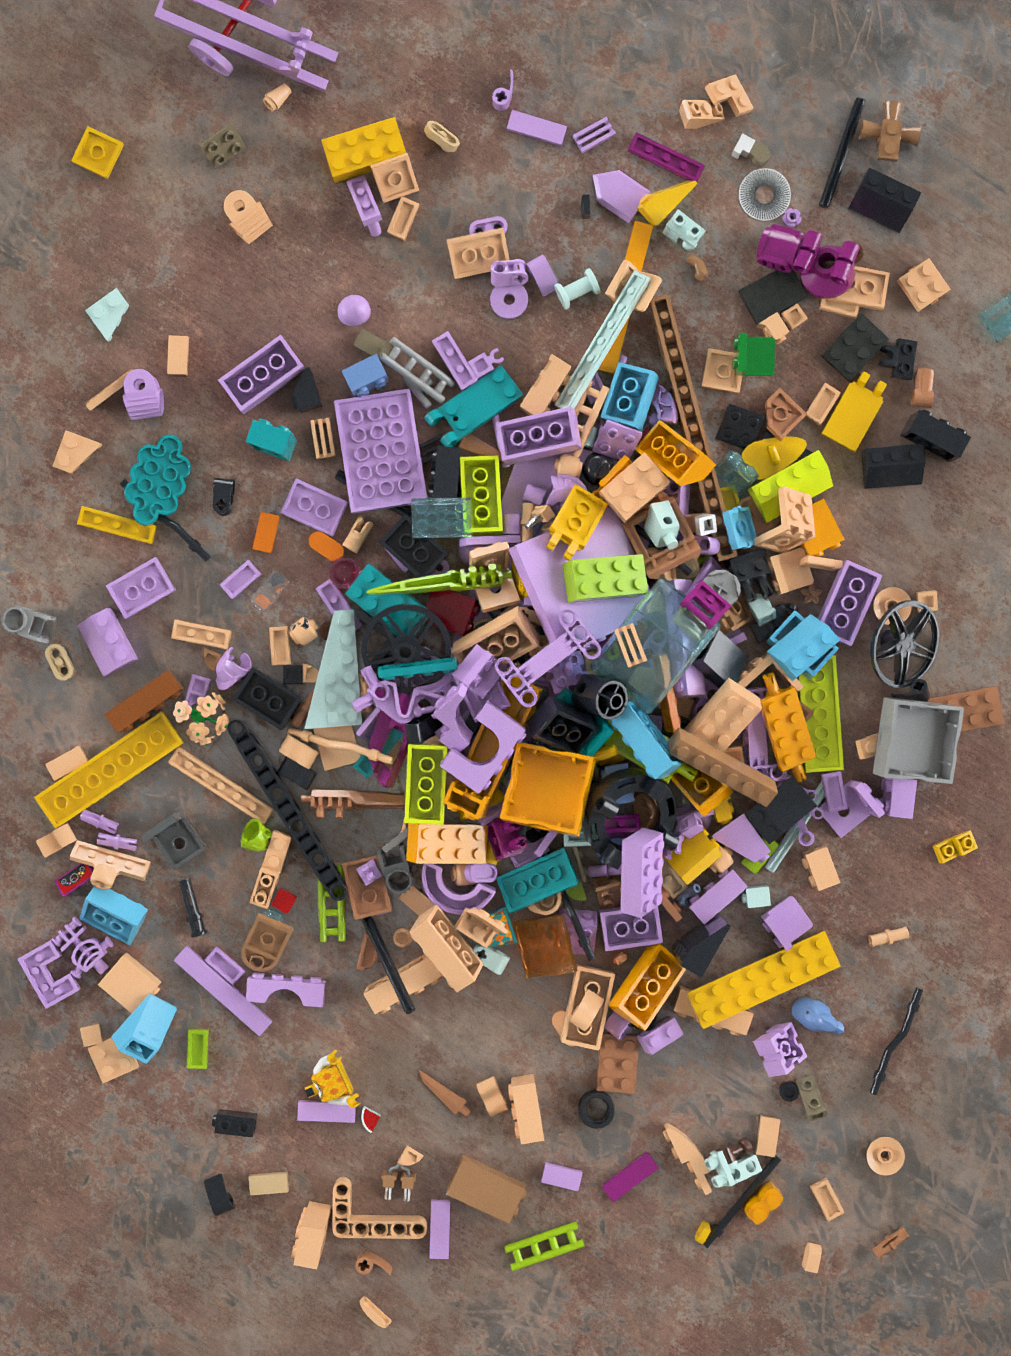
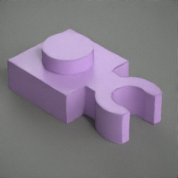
[468,348,504,379]

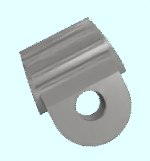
[1,606,56,643]

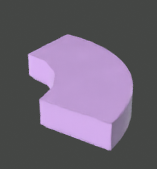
[651,384,678,424]

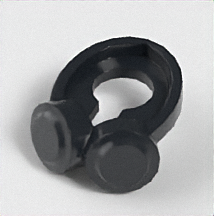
[773,603,799,629]

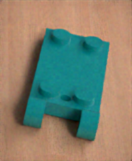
[424,365,524,447]

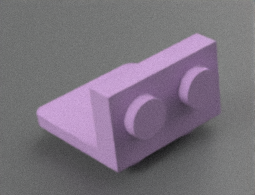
[761,896,813,951]
[556,908,597,955]

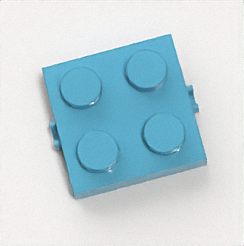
[722,506,757,550]

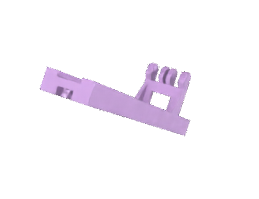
[154,0,338,93]

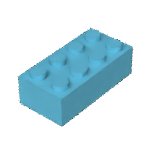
[610,702,684,779]

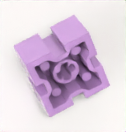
[543,650,588,697]
[754,1022,807,1077]

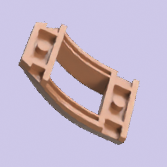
[622,492,702,580]

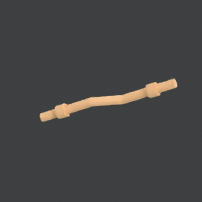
[288,727,394,765]

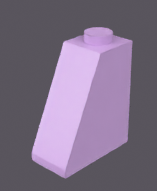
[712,813,771,863]

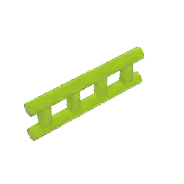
[318,864,346,942]
[504,1221,585,1271]

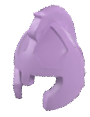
[544,474,587,509]
[215,647,252,690]

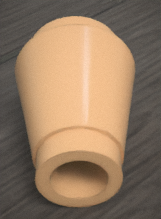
[263,83,292,112]

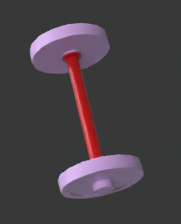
[188,0,278,76]

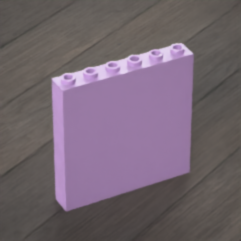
[508,506,654,657]

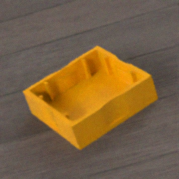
[500,742,596,837]

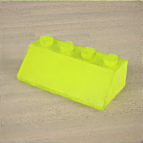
[748,450,833,523]

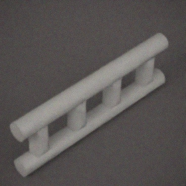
[379,337,455,404]

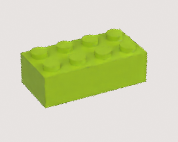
[562,554,649,603]

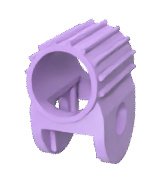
[123,369,164,420]

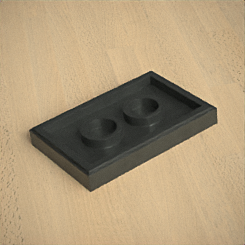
[738,270,808,325]

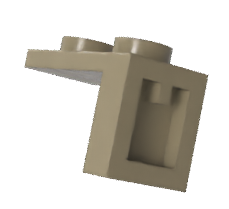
[354,329,394,361]
[796,1075,827,1122]

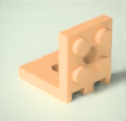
[754,486,816,553]
[469,542,520,613]
[738,652,804,692]

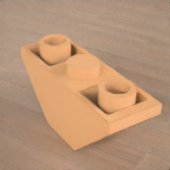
[679,100,725,129]

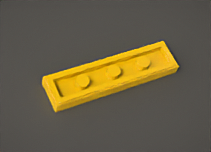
[77,506,157,544]

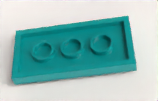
[496,848,580,914]

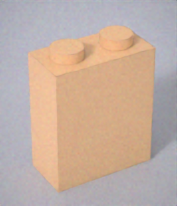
[98,953,161,1013]

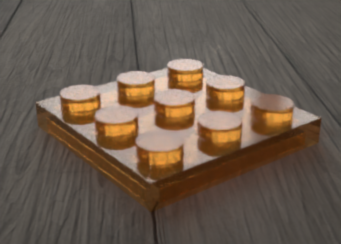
[513,914,578,978]

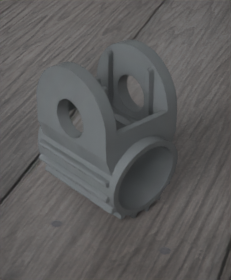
[377,842,413,895]

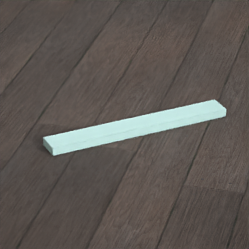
[555,271,651,409]

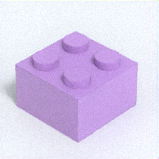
[880,778,917,819]

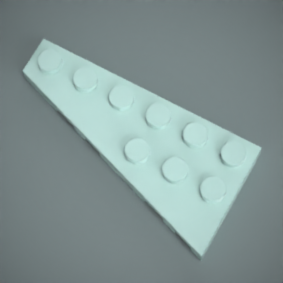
[304,609,362,729]

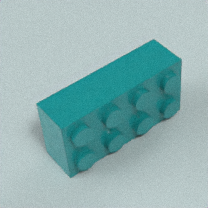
[345,563,429,636]

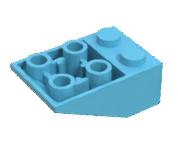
[111,994,177,1064]

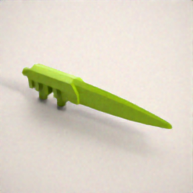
[366,563,512,595]

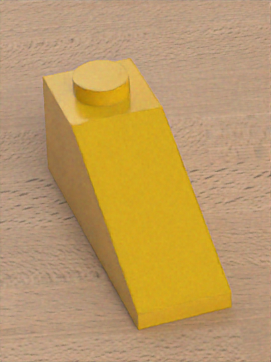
[637,181,698,225]

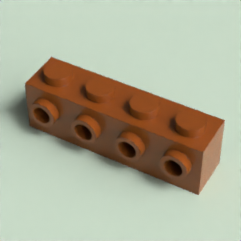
[104,670,184,734]

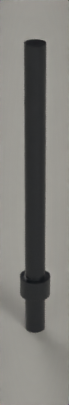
[703,1155,781,1248]

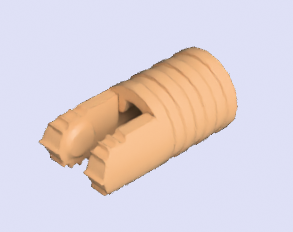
[342,516,373,554]

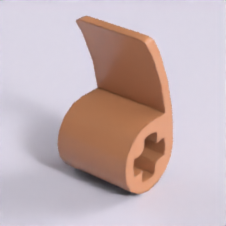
[355,1251,392,1276]

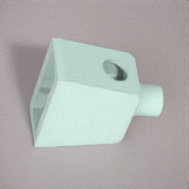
[644,500,679,550]

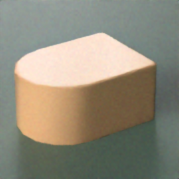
[802,1242,822,1273]

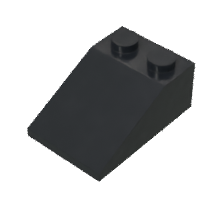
[744,776,817,844]

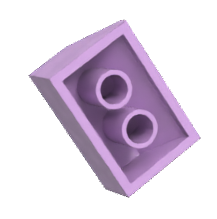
[77,608,138,677]

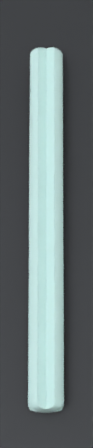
[765,781,825,872]

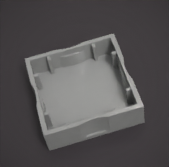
[873,697,964,784]

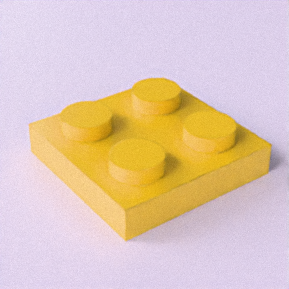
[71,126,124,179]

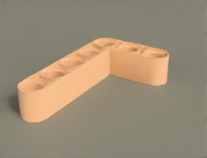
[332,1177,427,1239]

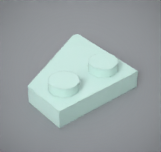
[85,288,129,342]

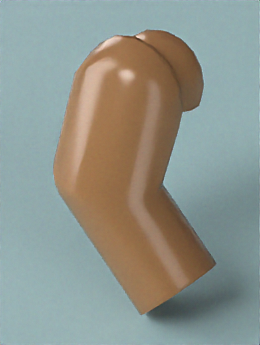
[686,253,708,281]

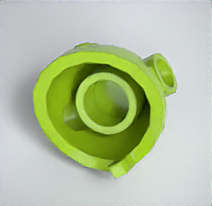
[240,818,272,852]

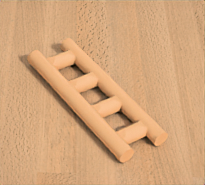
[572,381,610,457]

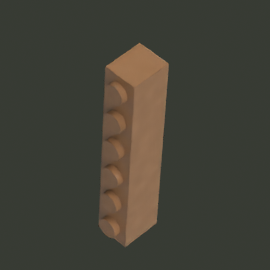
[668,727,778,807]

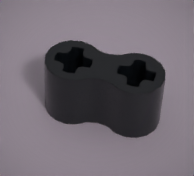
[277,756,318,790]

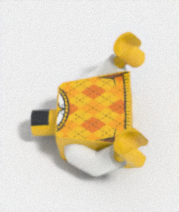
[305,1050,361,1108]

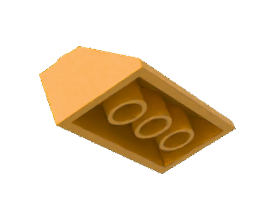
[635,420,716,486]
[608,944,686,1031]

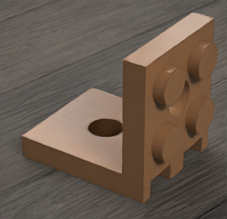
[698,592,754,635]

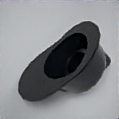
[579,452,614,494]

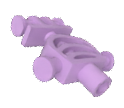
[51,917,114,979]

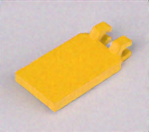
[821,371,887,452]
[546,484,608,561]

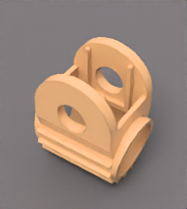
[224,190,273,244]

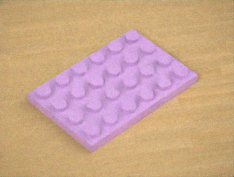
[334,388,428,514]

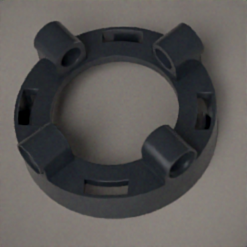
[582,768,679,870]

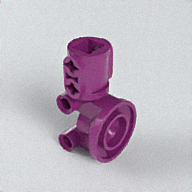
[757,224,860,299]

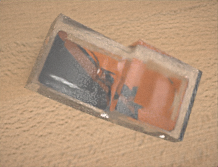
[250,569,291,613]

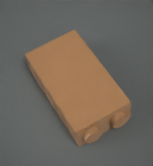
[446,1155,527,1224]

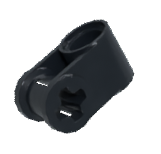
[212,478,235,516]

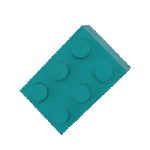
[245,418,297,462]

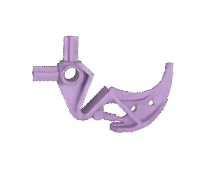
[351,647,460,724]

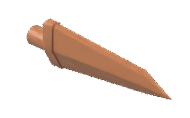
[459,434,513,466]
[418,1069,471,1117]

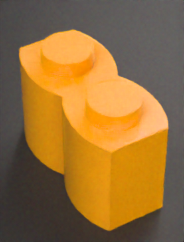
[743,1181,784,1225]

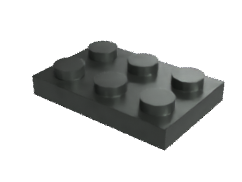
[821,313,889,382]

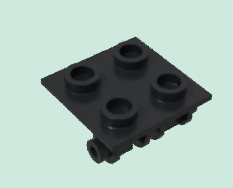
[715,403,766,449]

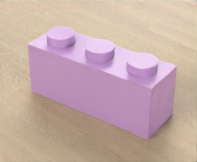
[688,867,748,925]

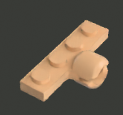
[70,840,151,890]

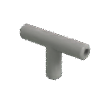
[403,377,434,409]

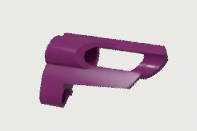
[366,690,423,788]

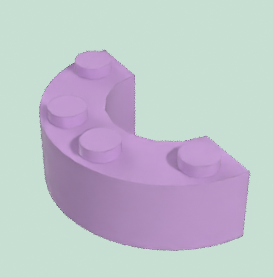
[422,864,496,915]

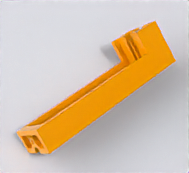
[443,677,543,821]

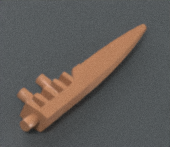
[301,790,406,819]

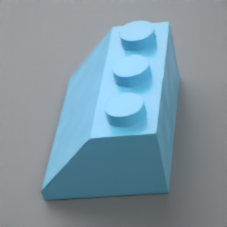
[767,614,840,681]
[79,886,148,946]

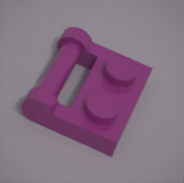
[679,580,732,630]

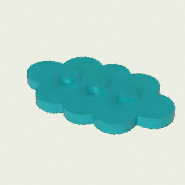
[124,434,191,526]

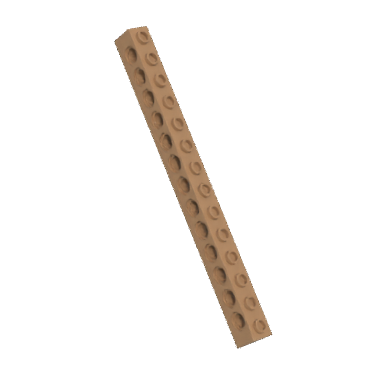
[648,294,738,562]

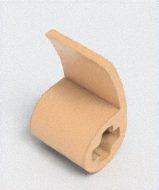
[36,823,77,857]
[568,990,604,1031]

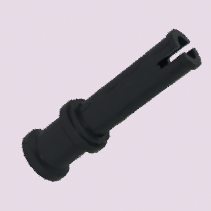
[179,878,208,938]

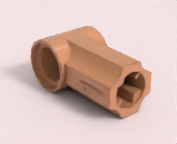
[910,368,934,408]

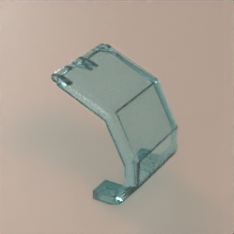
[590,578,721,714]

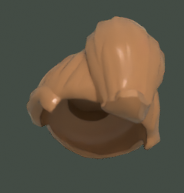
[632,792,659,830]

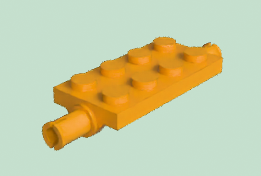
[760,673,816,782]

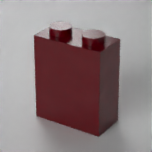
[425,590,481,636]

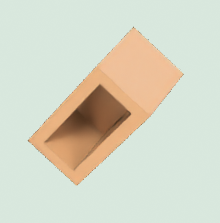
[801,845,840,891]

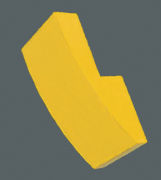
[932,830,978,863]

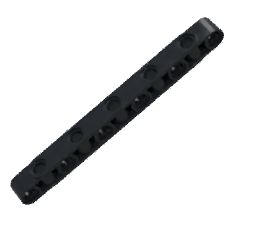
[227,720,348,901]

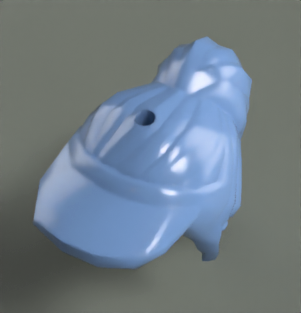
[792,997,844,1035]

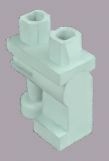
[662,209,706,251]

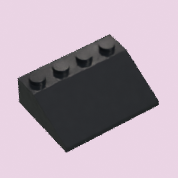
[672,913,731,978]

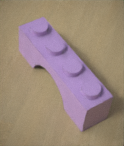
[246,973,326,1007]

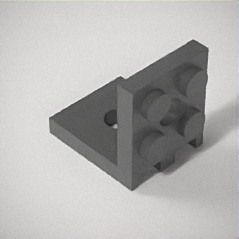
[141,810,207,870]

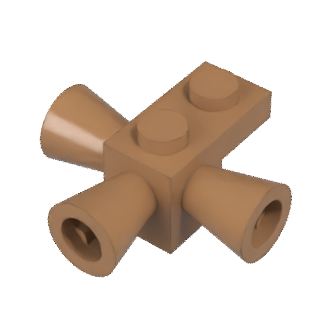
[859,101,921,162]

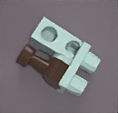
[704,1137,762,1187]

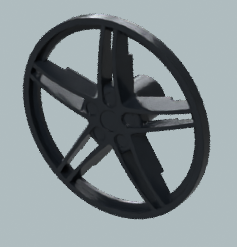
[870,600,939,688]
[361,604,451,694]

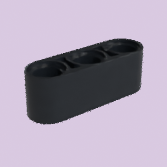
[405,711,443,744]

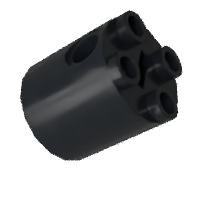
[571,673,628,720]

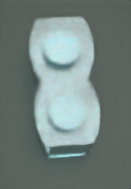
[714,450,759,496]

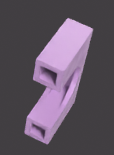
[440,700,526,794]

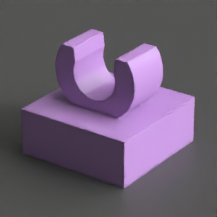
[356,859,383,886]

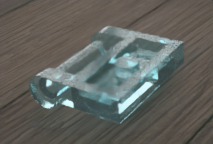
[978,292,1011,343]

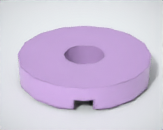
[490,285,528,320]

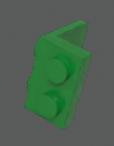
[733,333,775,376]

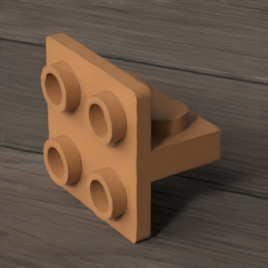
[592,875,621,909]

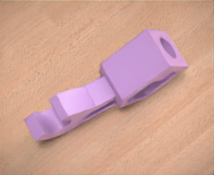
[663,813,704,860]

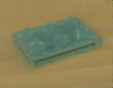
[411,498,471,538]

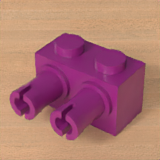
[486,819,527,861]

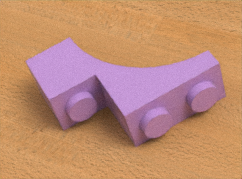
[433,682,473,752]

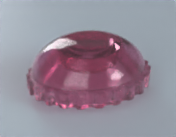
[328,557,361,589]

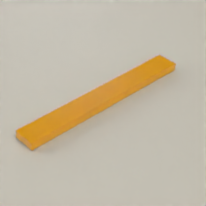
[597,221,653,375]

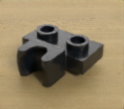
[878,338,917,380]

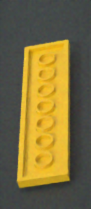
[34,711,184,829]
[686,931,841,1029]

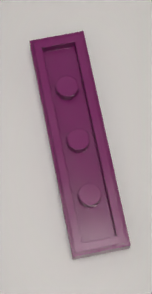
[627,132,705,182]

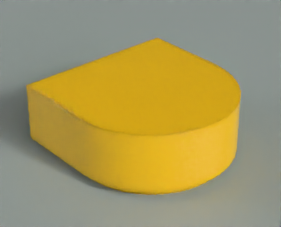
[695,1220,711,1244]

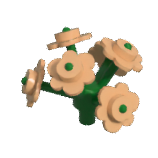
[173,692,229,746]

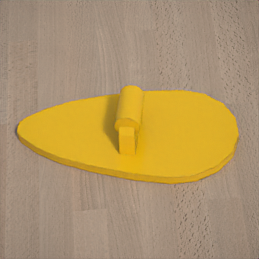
[740,436,807,480]

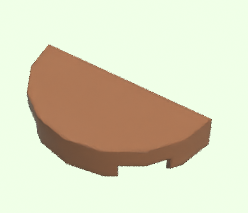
[356,932,379,970]

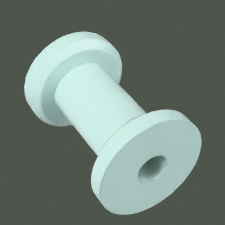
[554,268,601,310]

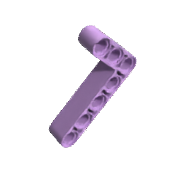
[665,475,720,555]

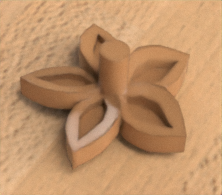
[800,584,823,604]

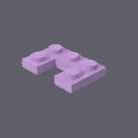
[17,940,81,1009]

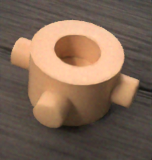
[613,952,627,965]

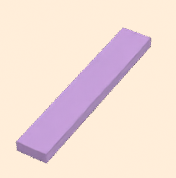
[174,945,273,1036]

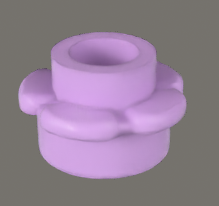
[782,208,801,227]

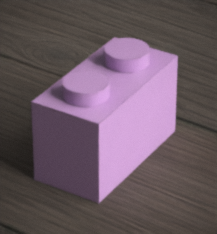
[636,1016,684,1055]

